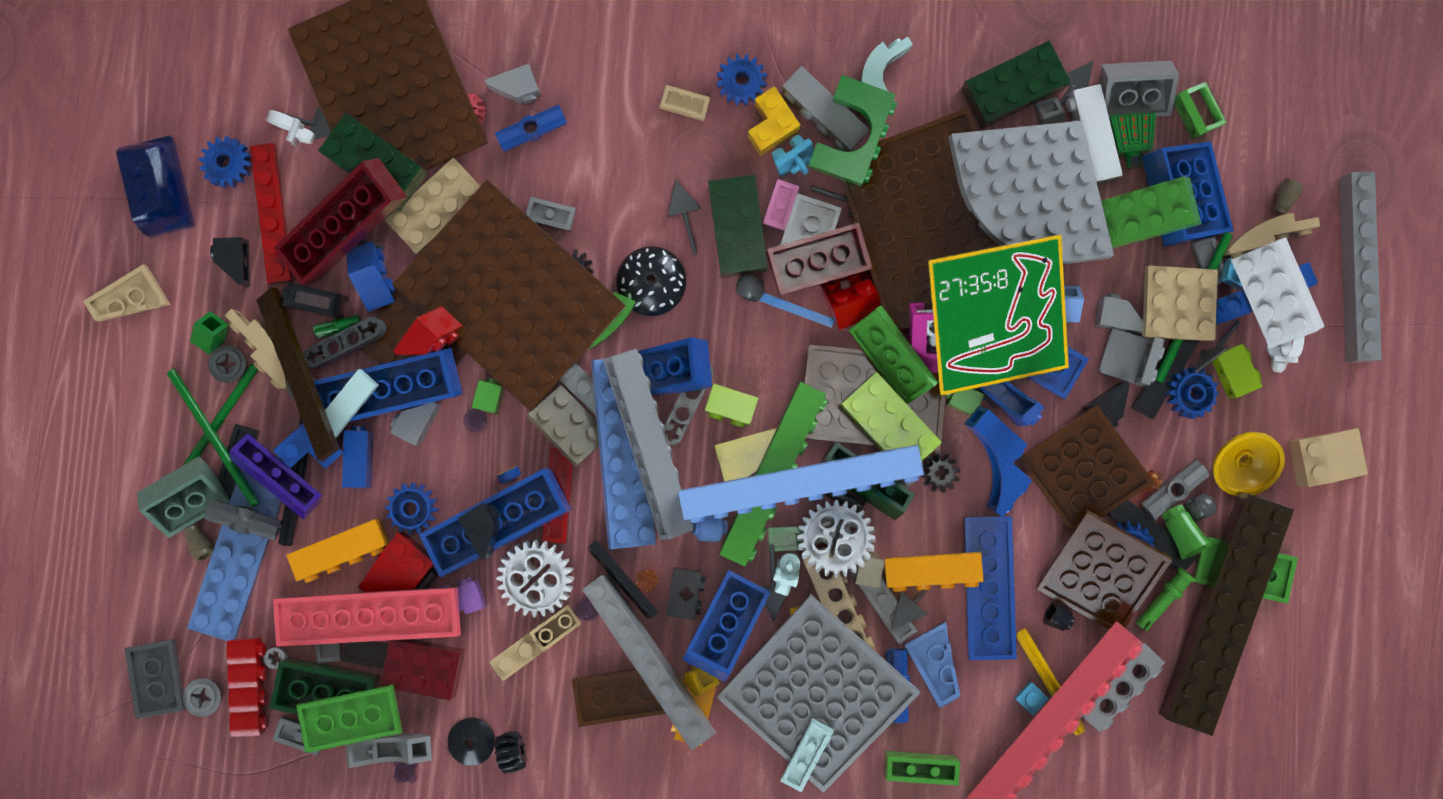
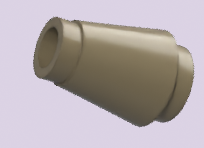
[1273,178,1303,215]
[184,525,214,561]

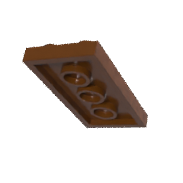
[572,669,666,727]

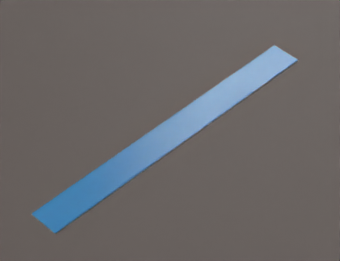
[758,293,834,328]

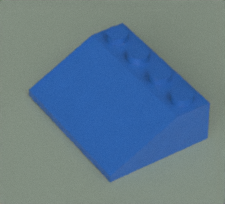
[1141,141,1234,247]

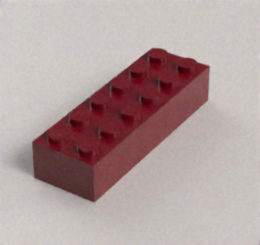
[274,158,407,286]

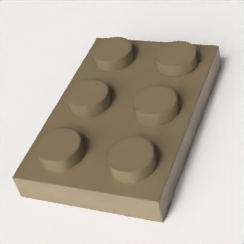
[526,385,599,468]

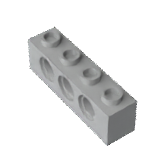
[1082,642,1165,732]

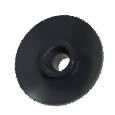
[448,718,495,766]

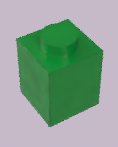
[190,311,229,355]

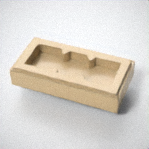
[659,85,711,121]

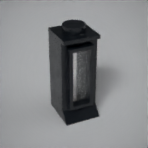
[281,282,349,319]

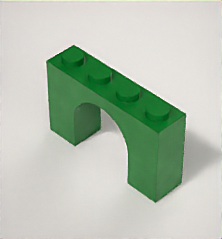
[808,75,898,187]

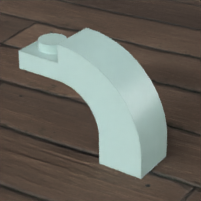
[860,37,913,101]

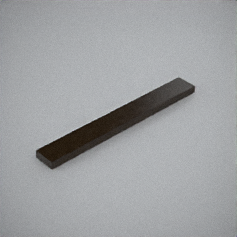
[256,287,340,461]

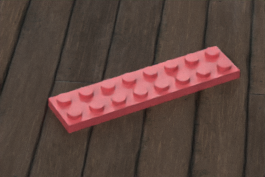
[273,587,461,647]

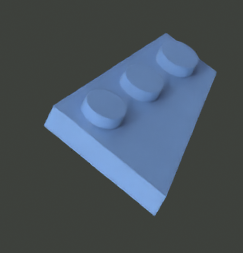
[904,621,960,708]

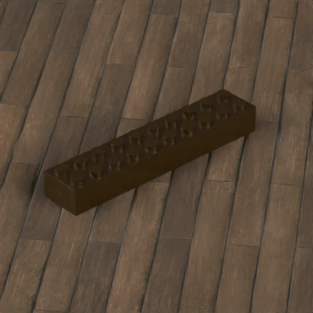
[1159,491,1294,736]

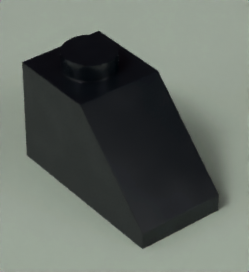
[210,237,250,287]
[1082,380,1130,427]
[458,503,501,560]

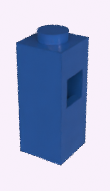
[342,426,373,488]

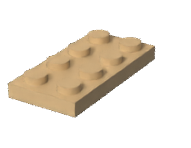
[385,157,480,255]

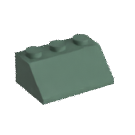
[137,456,230,538]

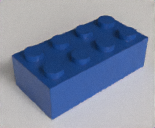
[682,570,771,682]

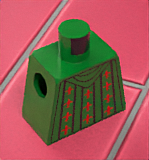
[1109,112,1156,169]

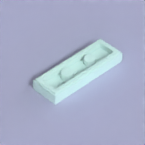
[325,369,379,438]
[780,718,834,792]

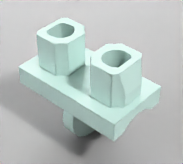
[773,553,800,596]

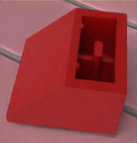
[820,272,881,330]

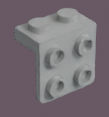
[1098,329,1165,387]

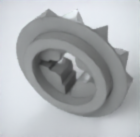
[183,678,222,717]

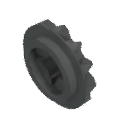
[208,345,247,383]

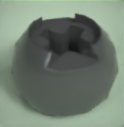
[736,274,765,302]
[1185,493,1217,522]

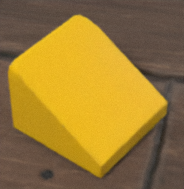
[684,668,720,696]

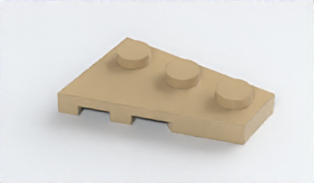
[83,264,171,322]

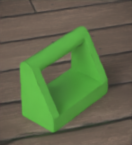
[1174,82,1227,140]

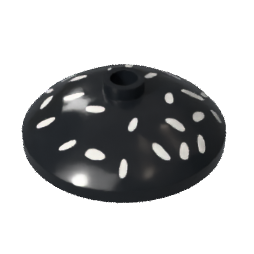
[616,246,686,316]

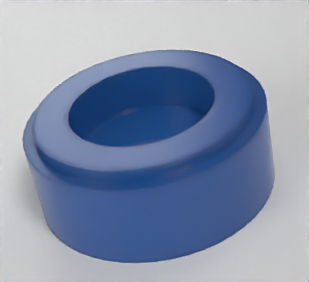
[497,466,521,484]

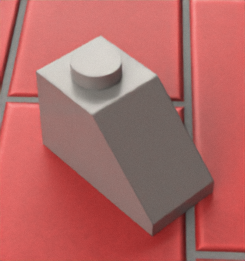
[485,64,541,104]
[1094,294,1143,335]
[390,402,442,446]

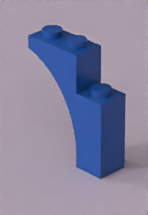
[1216,262,1318,325]
[974,381,1045,427]
[964,406,1032,517]

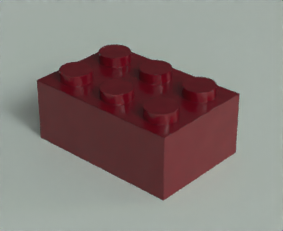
[380,639,465,701]

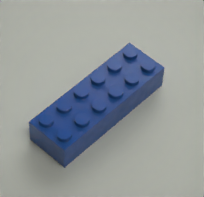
[314,348,463,422]
[419,468,572,577]

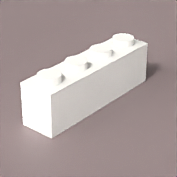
[1066,84,1123,184]

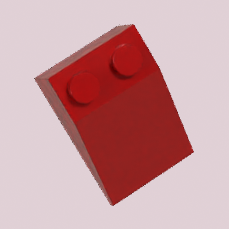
[358,532,435,593]

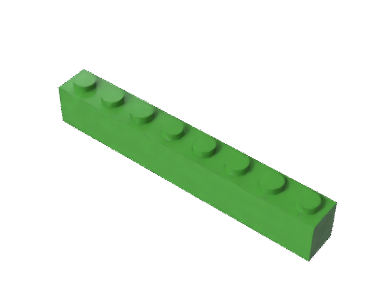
[719,381,828,566]

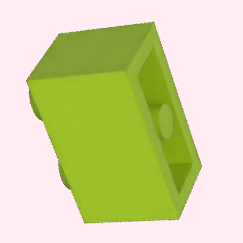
[1212,344,1263,399]
[705,383,758,428]

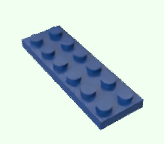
[963,516,1017,660]

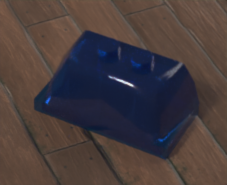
[116,135,195,238]

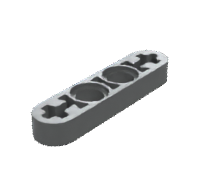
[303,317,387,369]
[664,364,714,445]

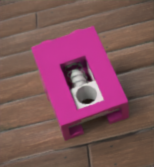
[905,303,938,373]

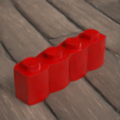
[227,637,269,737]

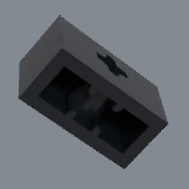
[666,567,706,620]

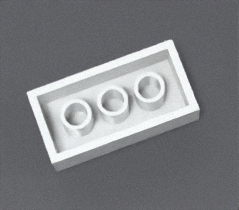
[1231,237,1325,349]

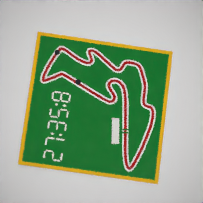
[929,235,1069,396]

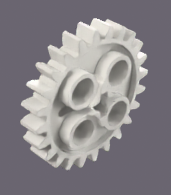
[797,500,875,578]
[496,540,574,617]

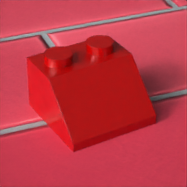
[393,306,463,355]

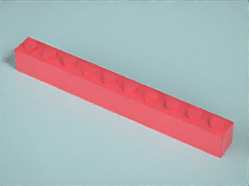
[966,621,1144,799]

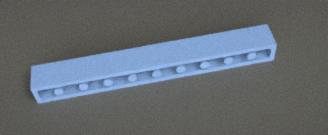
[679,445,924,523]

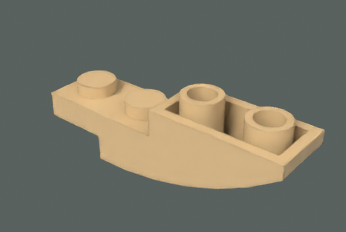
[1223,213,1320,259]
[225,309,288,390]
[489,605,581,682]

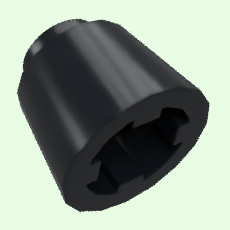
[1043,601,1075,631]

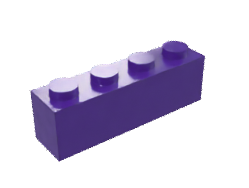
[230,433,322,520]

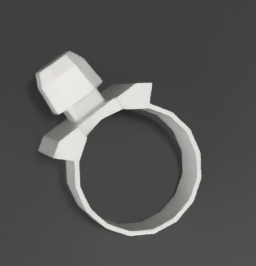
[266,110,315,147]
[1266,336,1305,373]

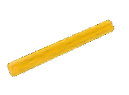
[1016,628,1086,735]

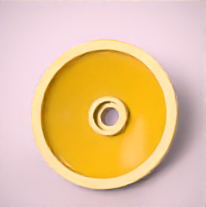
[1212,432,1285,496]

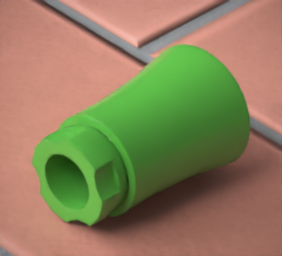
[1162,505,1212,560]

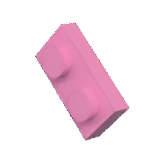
[762,179,800,232]

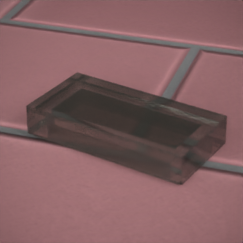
[341,641,388,669]

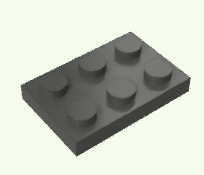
[124,639,186,719]

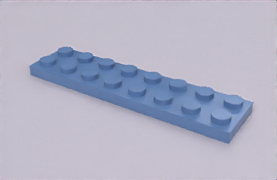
[591,359,656,550]
[187,456,291,641]

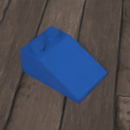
[638,337,713,397]

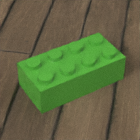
[1101,176,1201,249]

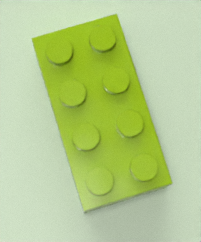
[839,372,942,461]

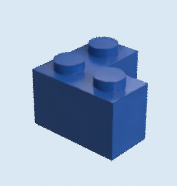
[347,241,396,312]
[272,422,343,469]

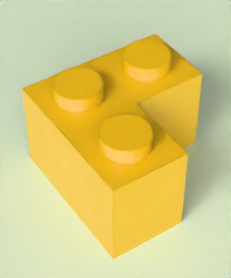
[748,86,800,157]

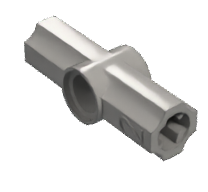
[1140,460,1210,520]

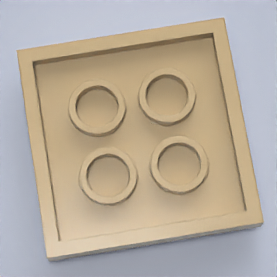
[1142,265,1218,341]

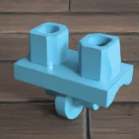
[772,135,814,178]

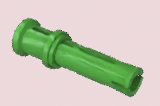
[1135,566,1196,632]

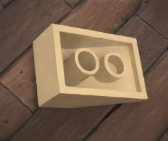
[1288,428,1368,487]

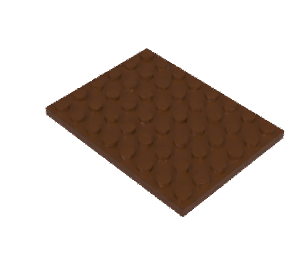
[288,0,488,171]
[842,108,1000,331]
[393,179,627,411]

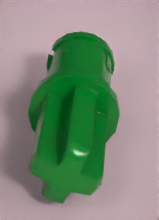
[313,314,360,338]

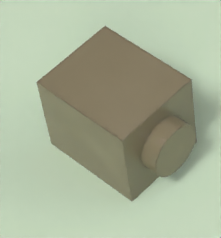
[854,551,885,589]

